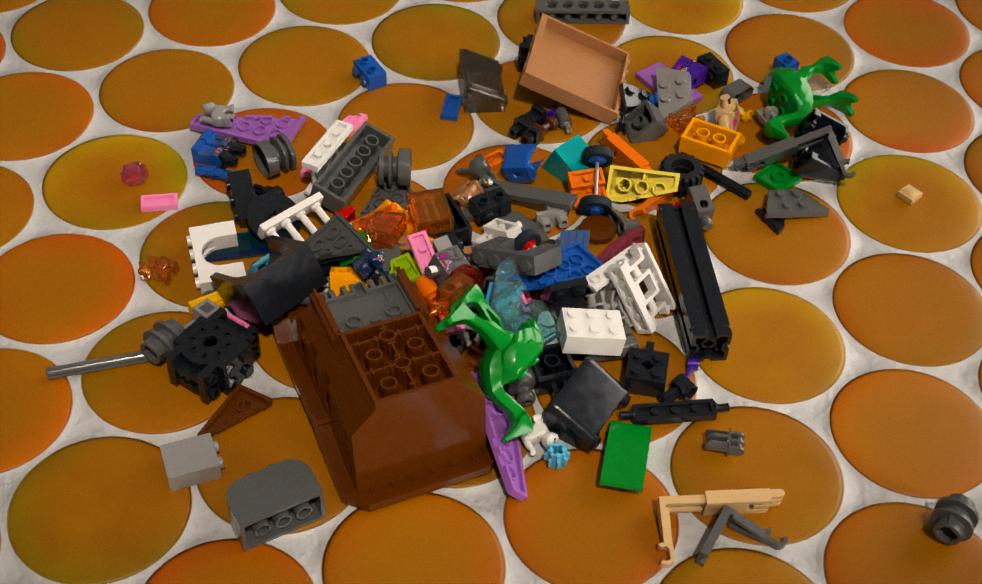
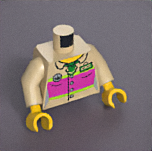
[715,94,754,146]

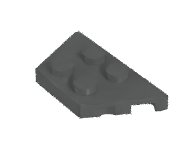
[765,189,830,219]

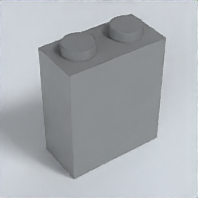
[159,432,224,492]

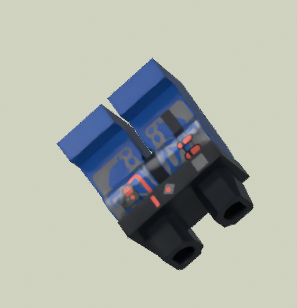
[191,128,247,170]

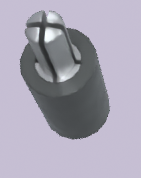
[555,107,572,134]

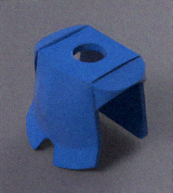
[500,144,543,183]

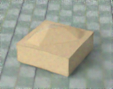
[897,184,923,205]

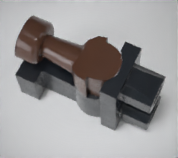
[509,103,559,146]

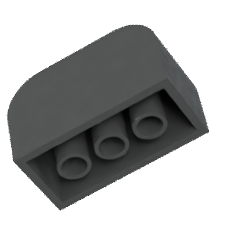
[226,459,326,552]

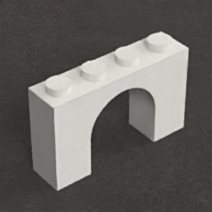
[186,220,246,294]

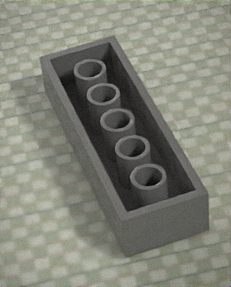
[310,121,395,213]

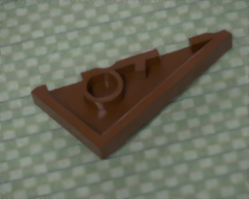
[197,384,273,436]

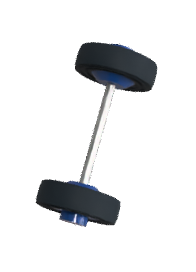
[579,145,614,216]

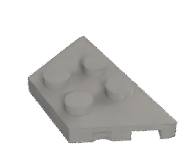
[656,66,693,122]

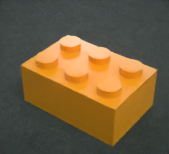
[678,117,742,169]

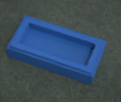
[441,94,463,121]

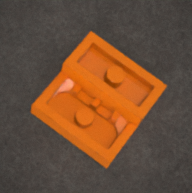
[567,167,607,210]

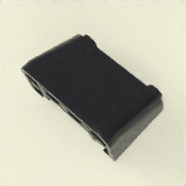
[791,108,849,182]
[546,357,631,454]

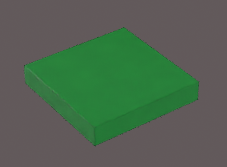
[753,162,802,190]

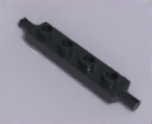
[619,398,730,425]

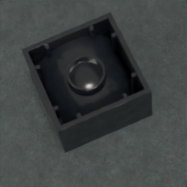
[210,235,328,326]

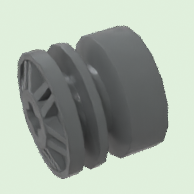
[252,133,297,178]
[377,148,412,186]

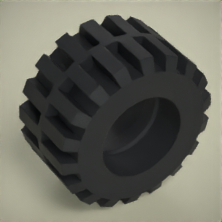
[659,153,705,198]

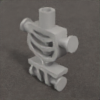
[585,288,633,327]

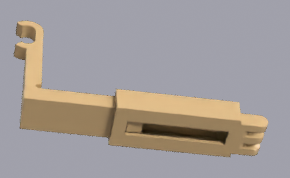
[656,488,785,568]

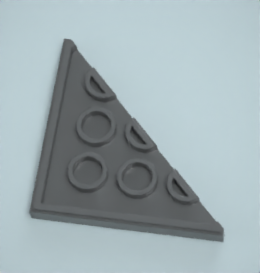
[359,178,419,218]
[304,212,374,260]

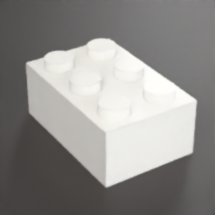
[557,307,626,356]

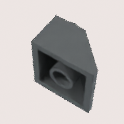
[624,99,668,143]

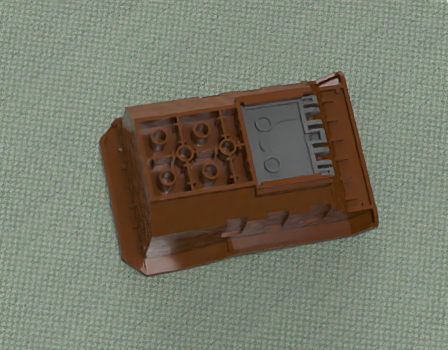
[271,266,496,511]

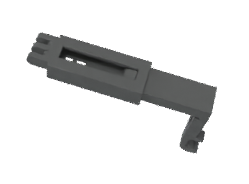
[733,125,856,179]

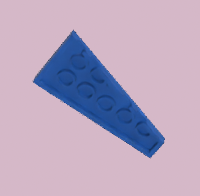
[494,242,604,292]

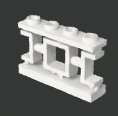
[606,242,677,334]

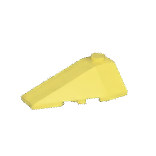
[606,165,680,203]

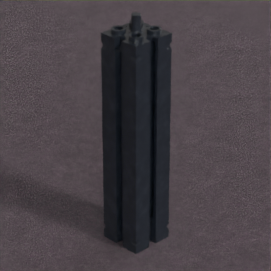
[654,202,733,362]

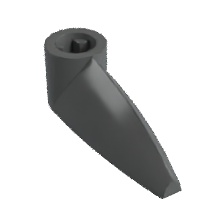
[606,207,641,236]

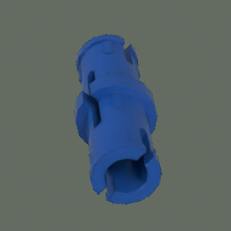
[195,164,232,181]

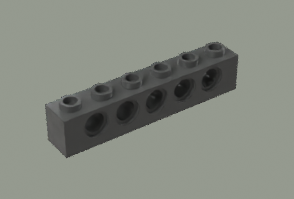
[535,0,630,24]

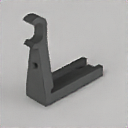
[695,505,788,567]

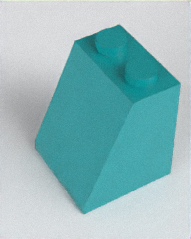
[542,134,603,185]

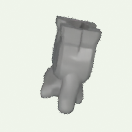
[199,102,234,128]

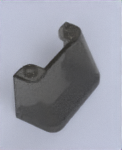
[459,49,508,113]

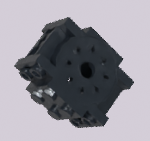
[165,307,261,405]

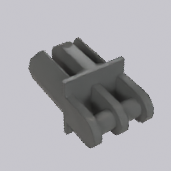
[705,428,745,457]

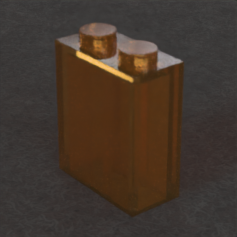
[406,188,454,235]

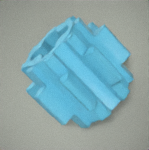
[543,442,570,470]

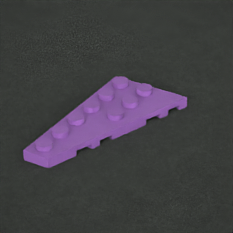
[189,114,306,145]
[471,371,528,502]

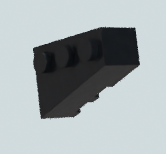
[225,169,256,229]

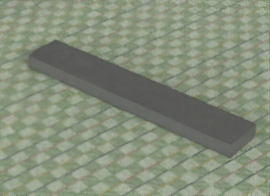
[484,180,578,210]

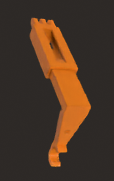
[601,128,673,219]

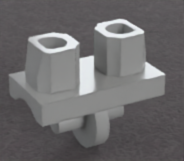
[755,106,779,127]
[535,206,568,232]

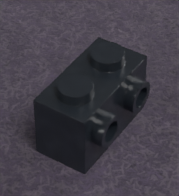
[696,52,730,90]
[469,187,512,225]

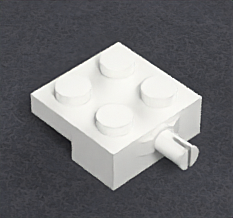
[471,218,522,246]

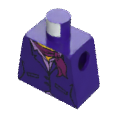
[672,55,708,89]

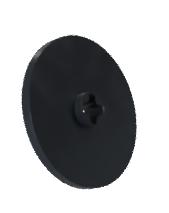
[246,193,302,242]

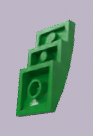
[599,420,652,492]

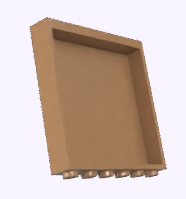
[519,13,631,125]

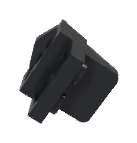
[540,277,588,321]

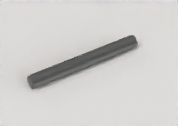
[46,351,149,379]

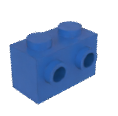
[352,55,387,91]

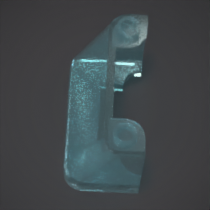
[489,257,561,346]

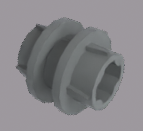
[140,318,185,365]
[929,493,979,545]

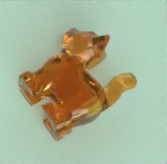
[668,106,705,133]
[138,255,179,286]

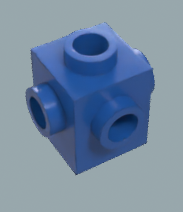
[772,52,800,71]

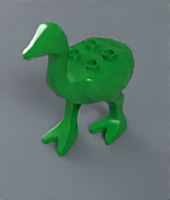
[763,55,859,140]
[434,283,544,443]

